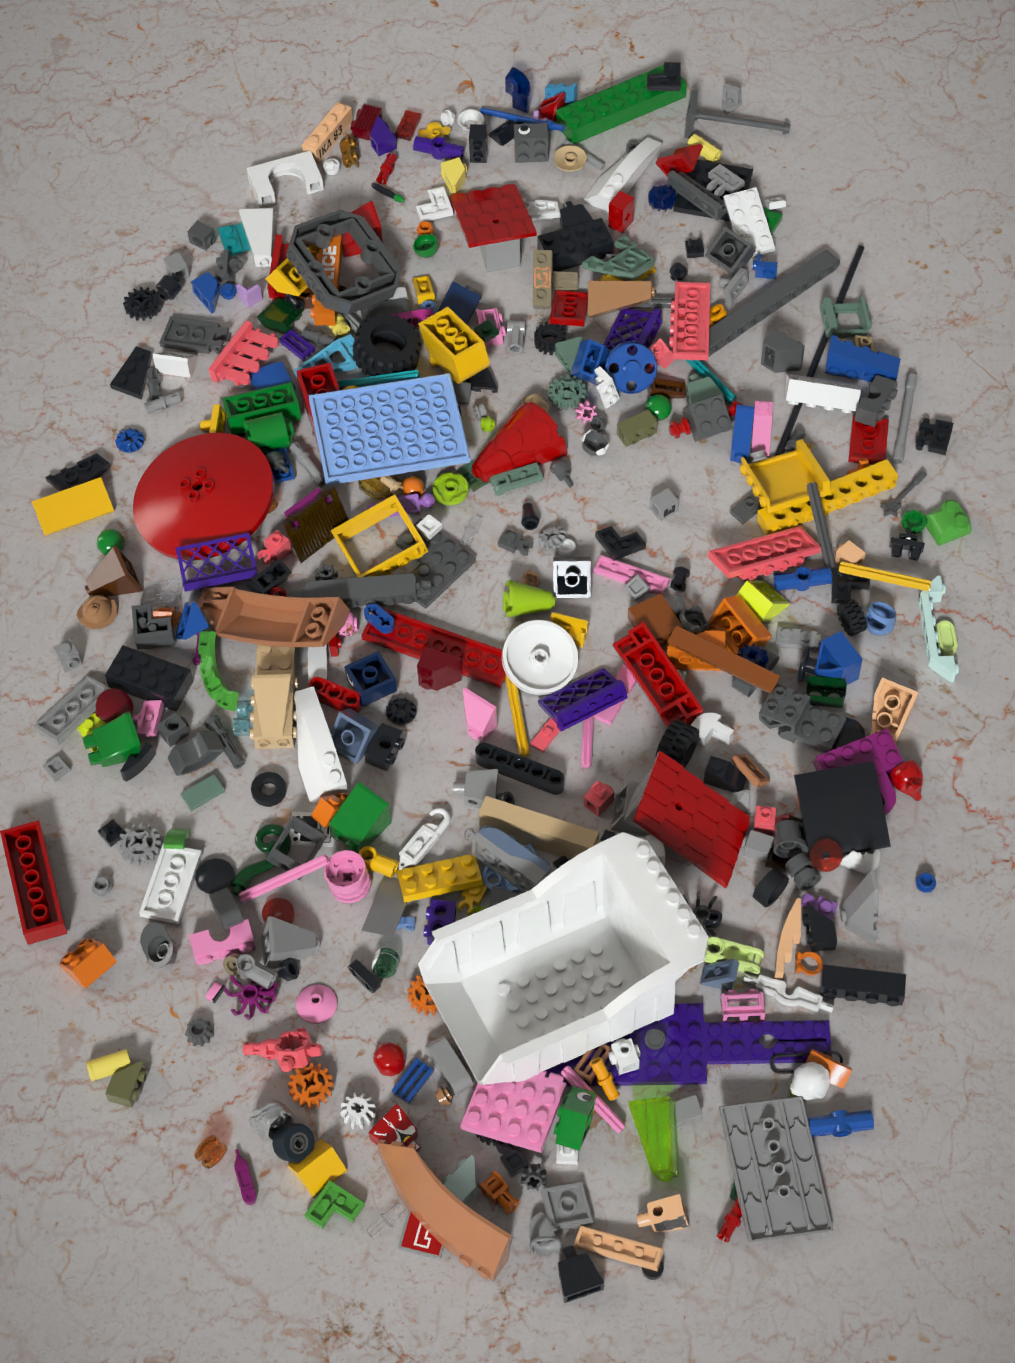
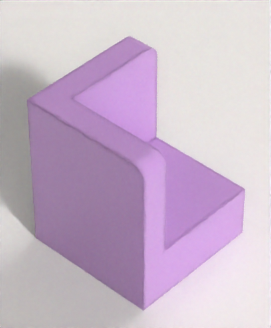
[236,283,262,308]

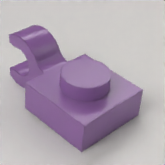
[801,893,838,921]

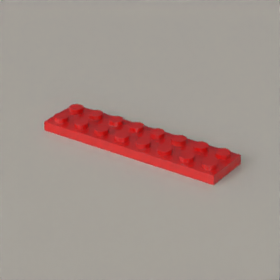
[361,607,506,689]

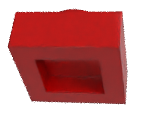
[329,634,342,657]

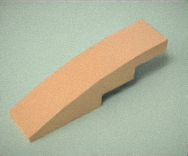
[774,898,801,981]

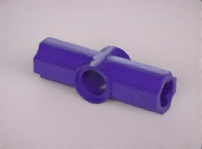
[413,136,465,160]

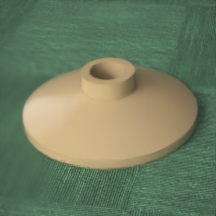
[553,145,587,172]

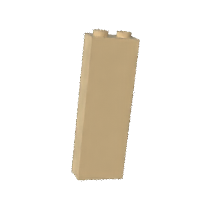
[479,796,601,859]

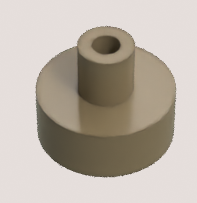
[223,953,245,975]

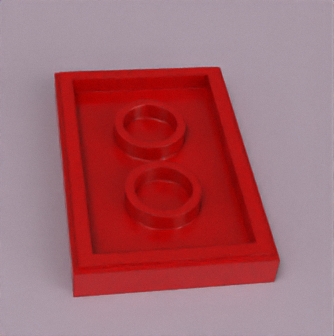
[549,290,588,327]
[848,415,889,465]

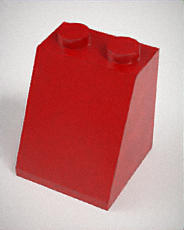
[342,201,383,258]

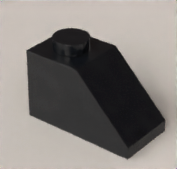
[704,756,747,793]

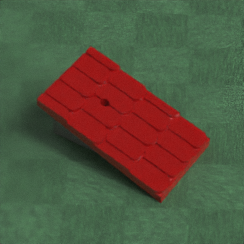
[449,184,537,273]
[624,751,750,888]

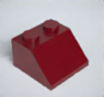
[417,647,462,691]

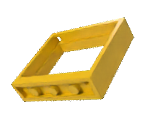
[331,495,428,578]

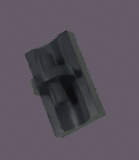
[889,529,925,561]

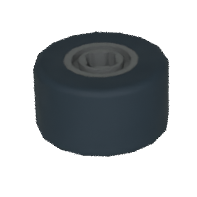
[272,1123,315,1162]

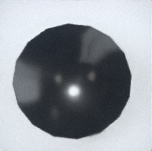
[833,718,865,749]
[195,858,235,894]

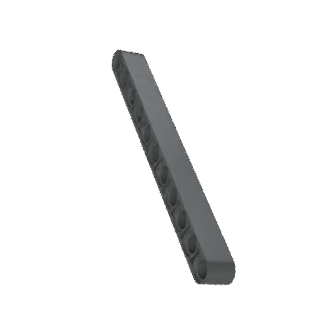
[701,250,840,361]

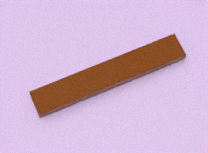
[667,625,780,694]

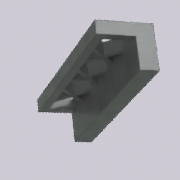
[667,170,727,221]

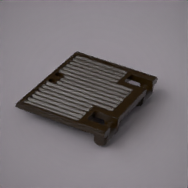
[282,487,349,563]

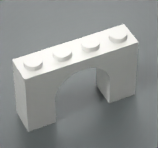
[247,151,324,208]

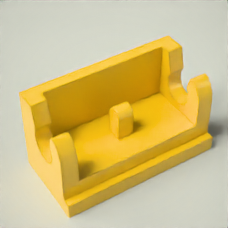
[550,612,589,647]

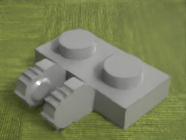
[706,164,745,197]

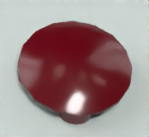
[95,688,134,723]

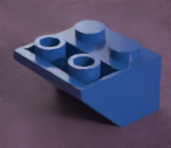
[570,339,610,386]

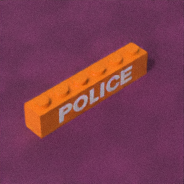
[311,235,343,326]

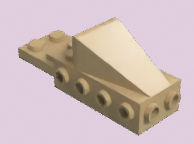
[250,645,298,749]

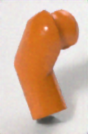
[847,458,870,475]

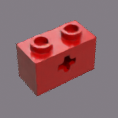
[608,191,634,234]

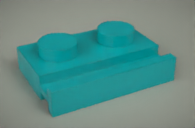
[217,222,250,256]

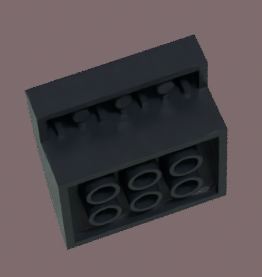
[794,761,891,861]

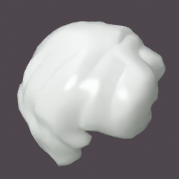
[790,1062,830,1100]

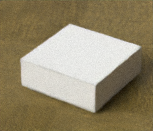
[765,197,786,210]

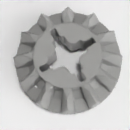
[538,525,567,549]

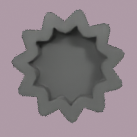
[185,1019,214,1047]

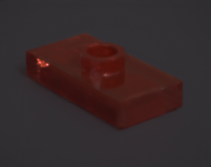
[395,110,422,141]

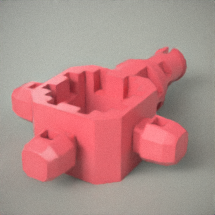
[243,1028,323,1072]

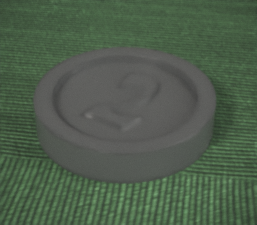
[645,1029,666,1050]

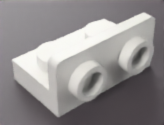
[594,366,620,409]

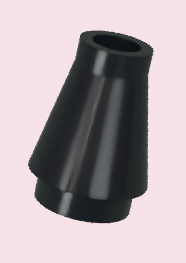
[521,503,540,530]

